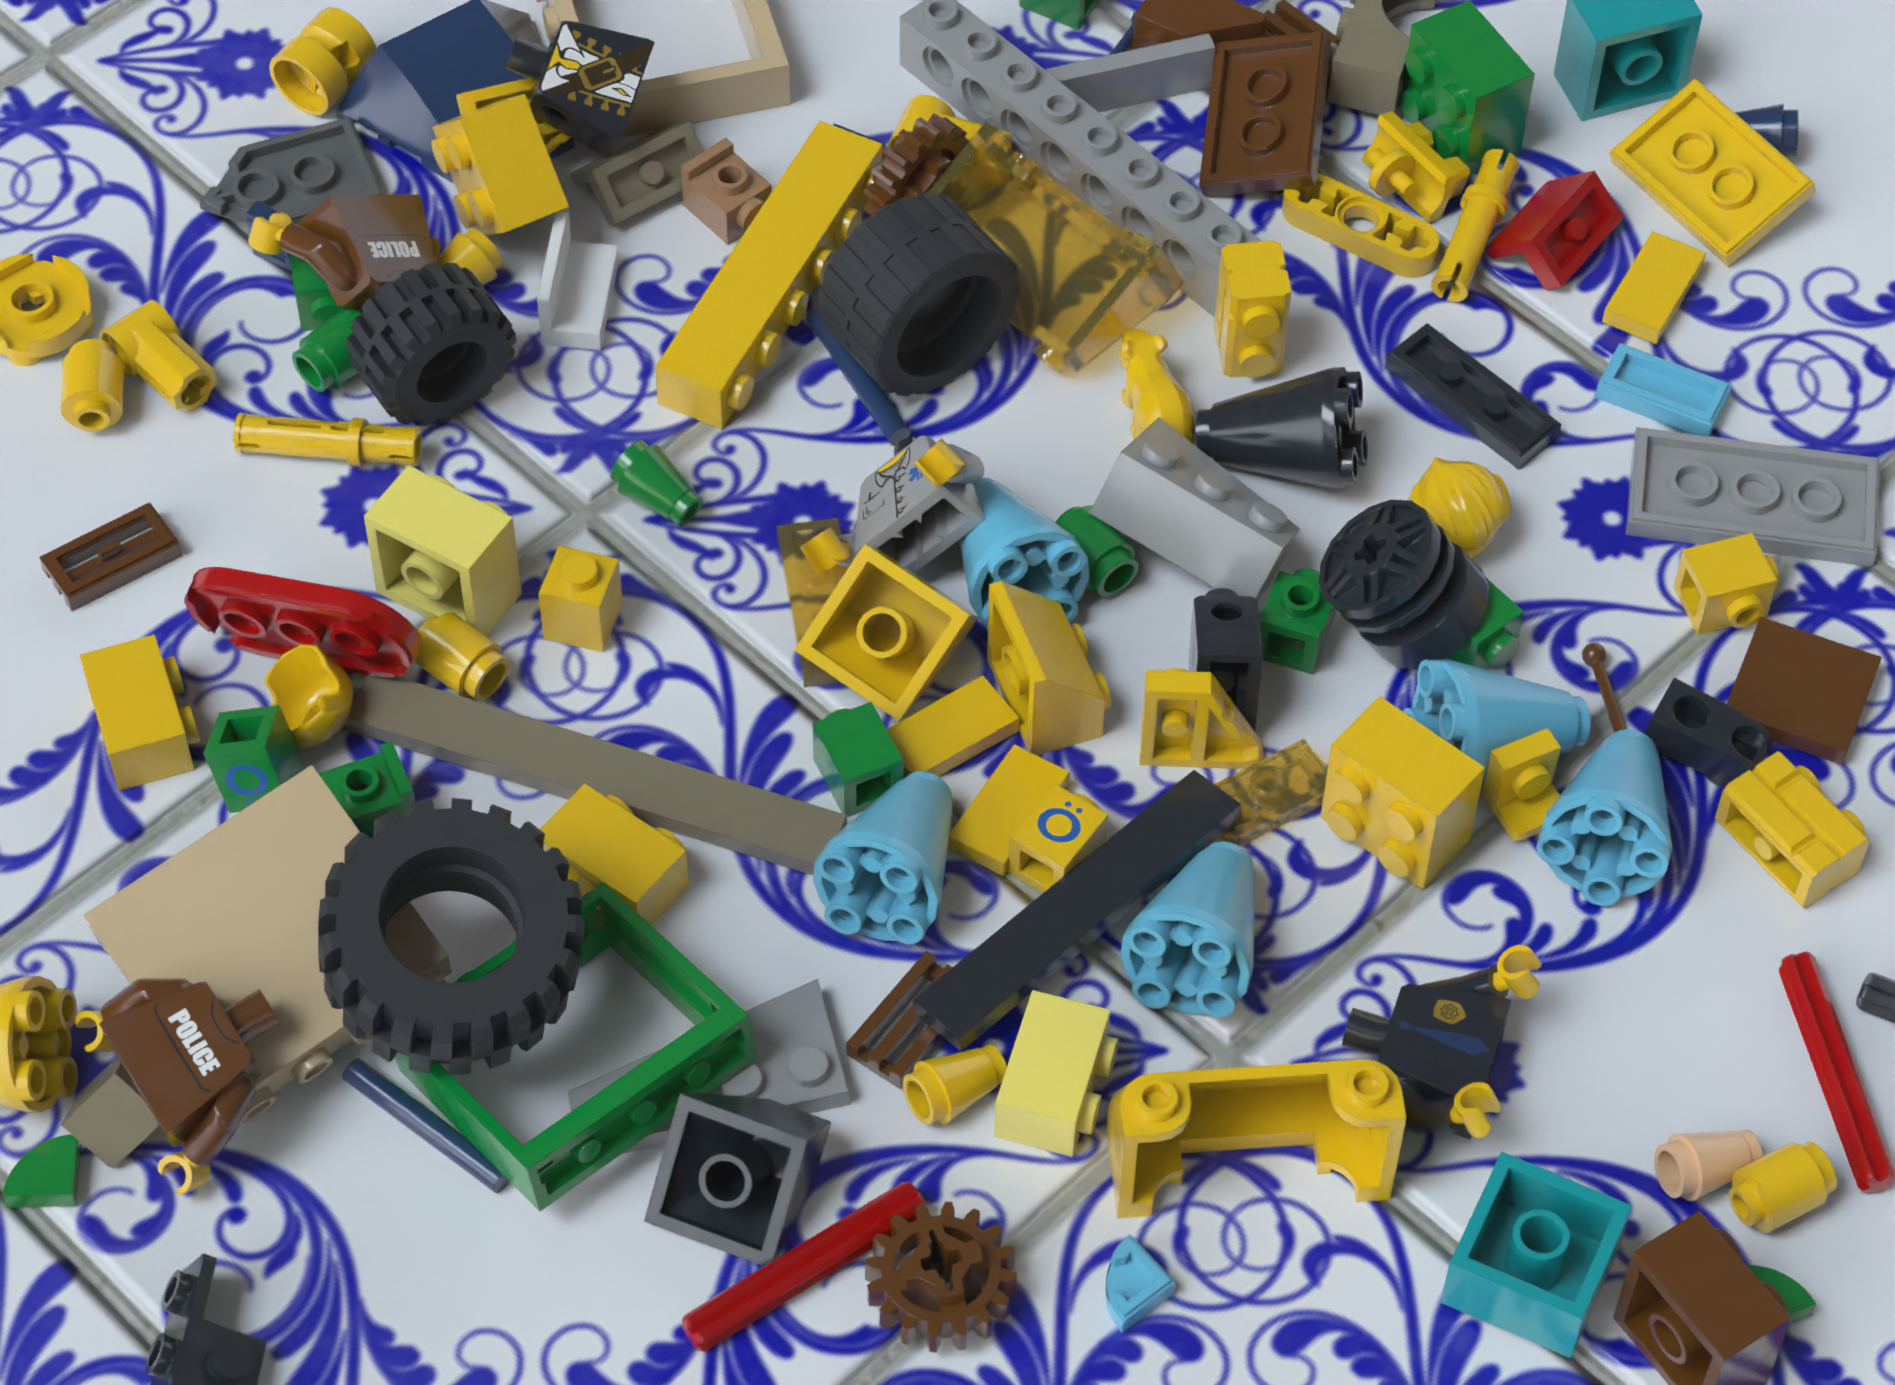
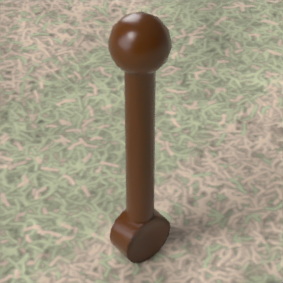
[1582,643,1626,733]

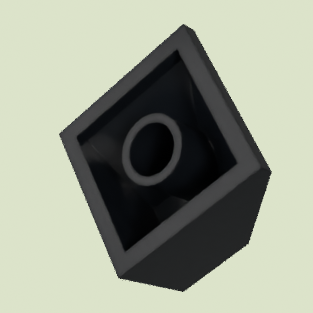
[644,1091,832,1266]

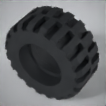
[318,798,585,1075]

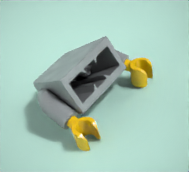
[800,436,985,575]

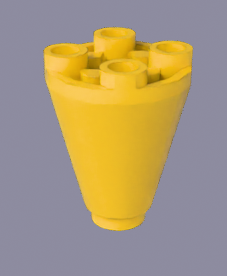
[0,976,78,1113]

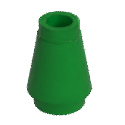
[610,440,703,527]

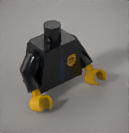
[1342,945,1542,1139]

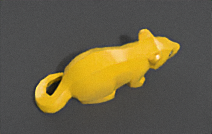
[1120,328,1195,444]

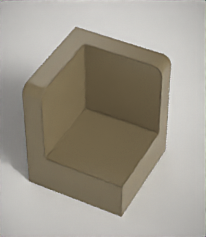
[61,1057,160,1167]

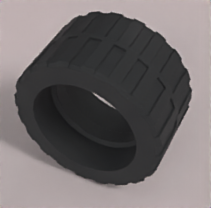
[817,193,1021,396]

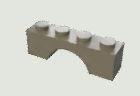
[1327,0,1437,115]

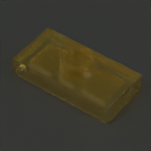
[1215,739,1328,847]

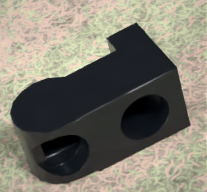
[1644,677,1773,789]

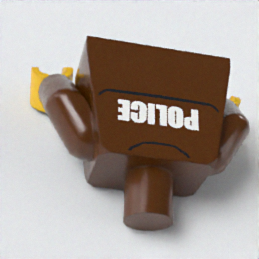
[248,194,441,310]
[75,978,280,1195]

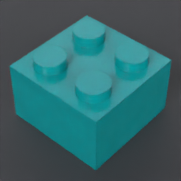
[1553,0,1703,122]
[1440,1151,1633,1358]

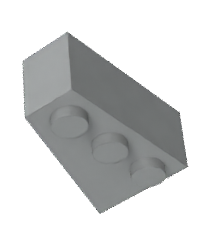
[1089,417,1300,600]

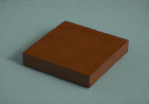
[1726,617,1882,765]

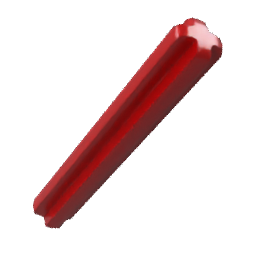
[1779,951,1895,1193]
[682,1182,926,1351]

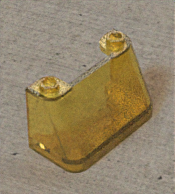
[927,121,1184,374]

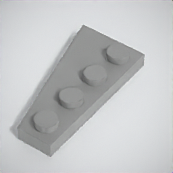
[568,979,849,1154]

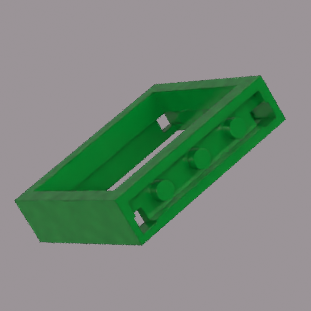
[395,882,758,1212]

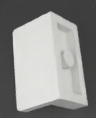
[537,211,619,350]

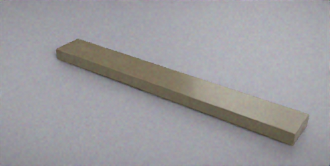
[345,675,847,875]

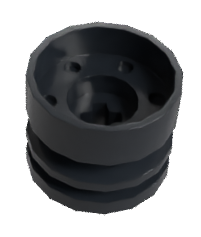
[1319,499,1489,669]

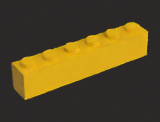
[655,121,883,429]

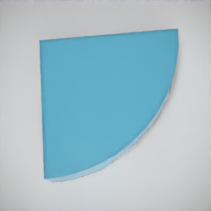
[1105,1234,1176,1333]

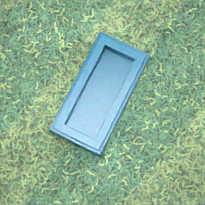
[1595,343,1732,436]

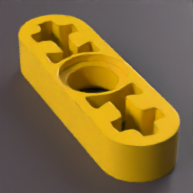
[1282,172,1439,278]

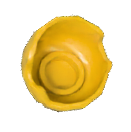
[264,644,353,747]

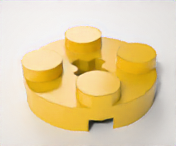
[0,253,94,367]

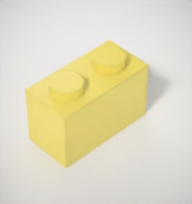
[994,990,1119,1157]

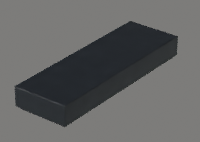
[1385,323,1562,470]

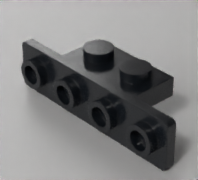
[145,1253,267,1385]

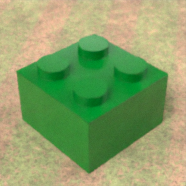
[1399,0,1535,176]

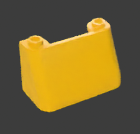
[1106,1059,1406,1219]

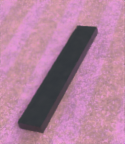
[913,770,1241,1051]

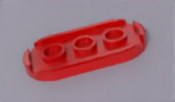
[184,567,423,678]

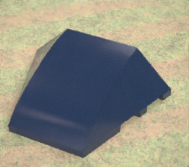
[336,0,575,184]

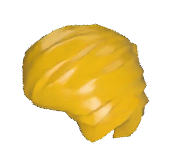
[1408,457,1512,550]

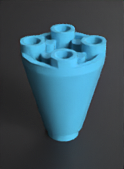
[959,478,1090,631]
[1403,659,1590,779]
[1536,729,1672,906]
[813,771,953,944]
[1120,842,1255,1018]

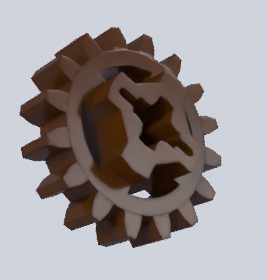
[863,114,972,218]
[865,1201,1017,1353]

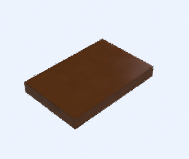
[1199,30,1331,197]

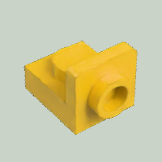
[1482,728,1561,841]

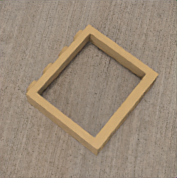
[536,0,790,138]

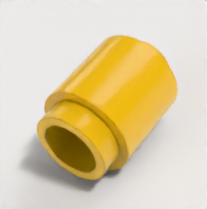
[61,339,124,432]
[415,612,509,701]
[1729,1141,1837,1233]

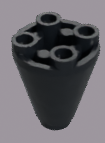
[1196,367,1368,490]

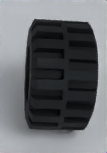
[346,262,517,426]

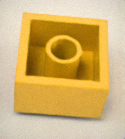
[431,94,569,235]
[1320,696,1485,889]

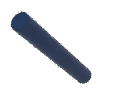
[806,306,911,446]
[342,1058,509,1193]

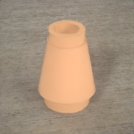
[1654,1129,1763,1201]

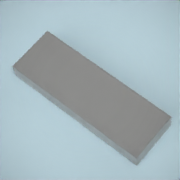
[1046,33,1216,112]

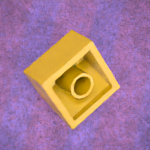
[794,544,979,721]
[987,581,1111,756]

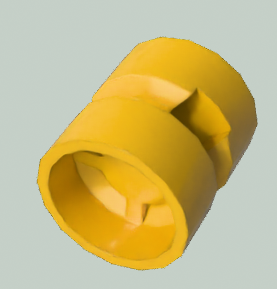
[269,7,377,116]

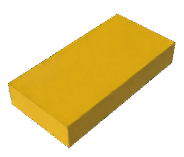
[1602,231,1706,344]
[887,675,1020,778]
[948,744,1070,876]

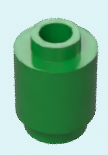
[292,309,363,392]
[1056,505,1139,597]

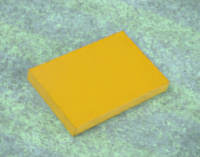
[1609,78,1816,268]

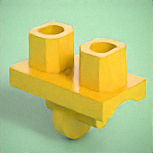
[1362,111,1470,223]

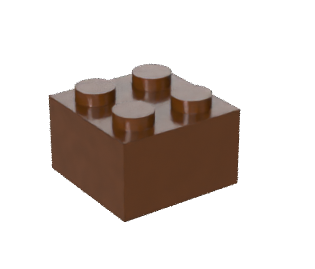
[1613,1210,1792,1385]

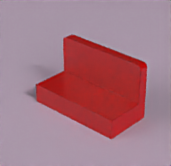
[1486,170,1624,291]

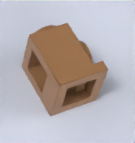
[681,138,772,245]

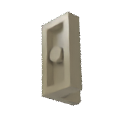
[570,121,704,225]

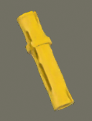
[1431,149,1519,302]
[233,413,423,467]

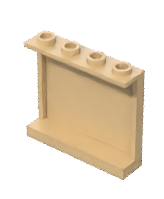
[83,765,452,1122]

